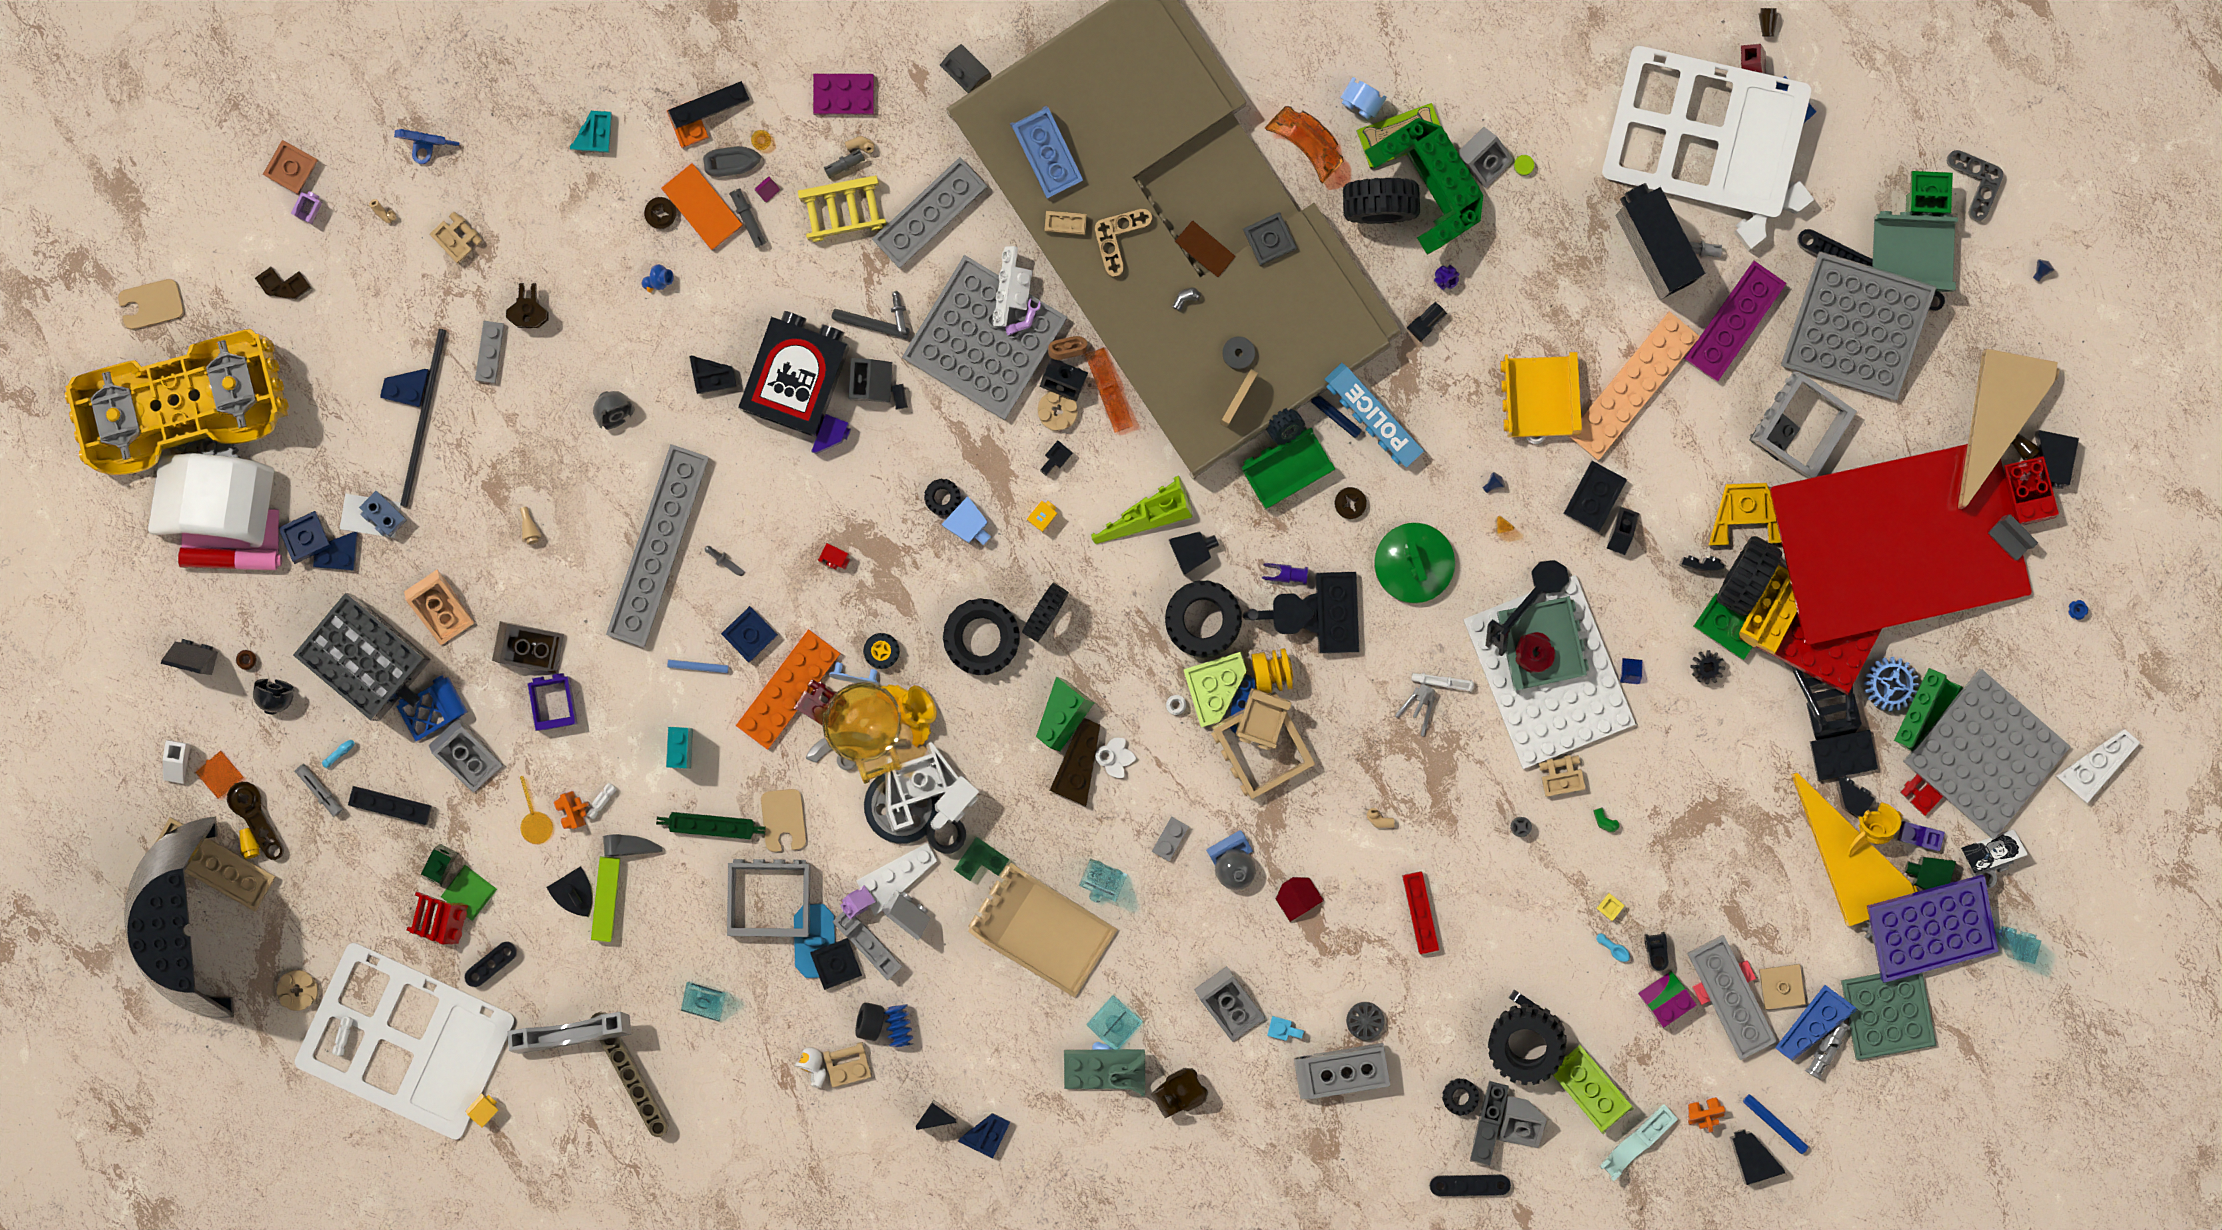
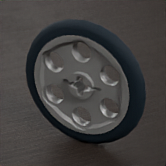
[864,772,940,844]

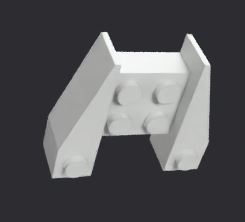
[885,742,969,832]

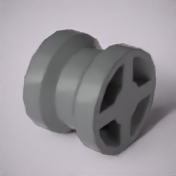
[1510,817,1532,837]

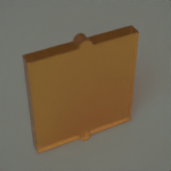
[195,751,244,799]

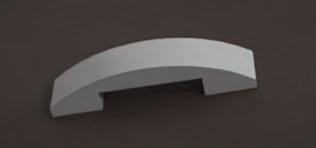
[833,912,902,981]

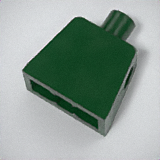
[421,844,458,887]
[1904,857,1956,890]

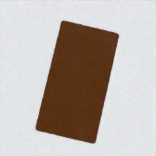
[1175,221,1235,277]

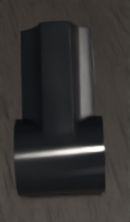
[1407,301,1447,342]

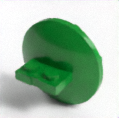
[1374,523,1455,603]

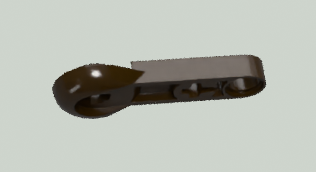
[227,781,284,860]

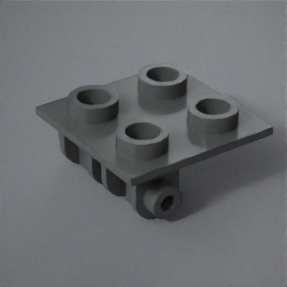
[1749,413,1801,461]

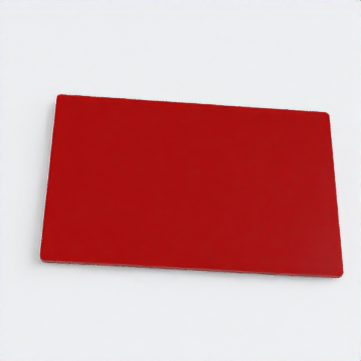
[1770,444,2032,645]

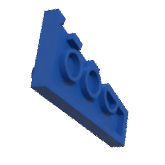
[1775,985,1858,1061]

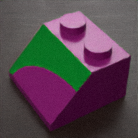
[1638,971,1697,1028]

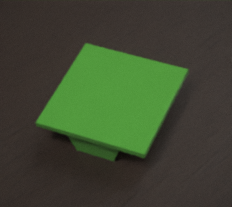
[441,865,497,921]

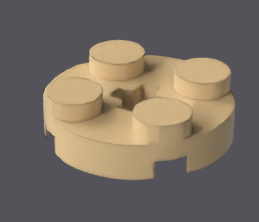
[1038,391,1078,431]
[277,970,318,1011]

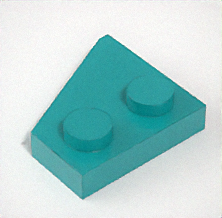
[570,110,612,153]

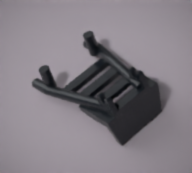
[1792,666,1862,740]

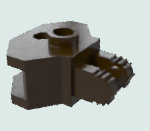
[506,283,549,328]

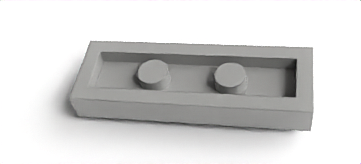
[475,321,504,384]

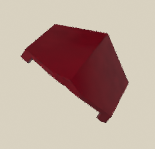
[1275,877,1324,922]

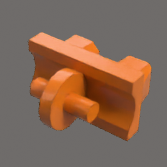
[554,791,589,829]
[1687,1097,1725,1133]

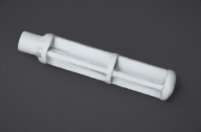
[1411,672,1474,692]

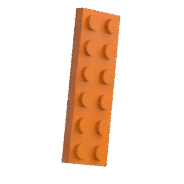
[735,629,841,750]

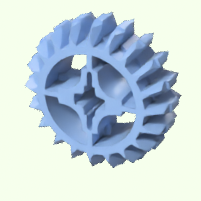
[1864,657,1919,711]

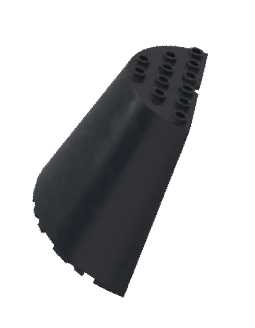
[124,816,234,1018]

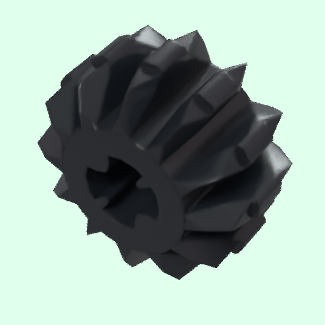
[1690,650,1725,685]

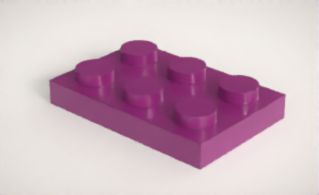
[813,73,874,115]

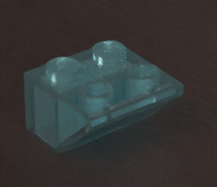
[1994,926,2041,964]

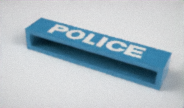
[1324,363,1424,468]

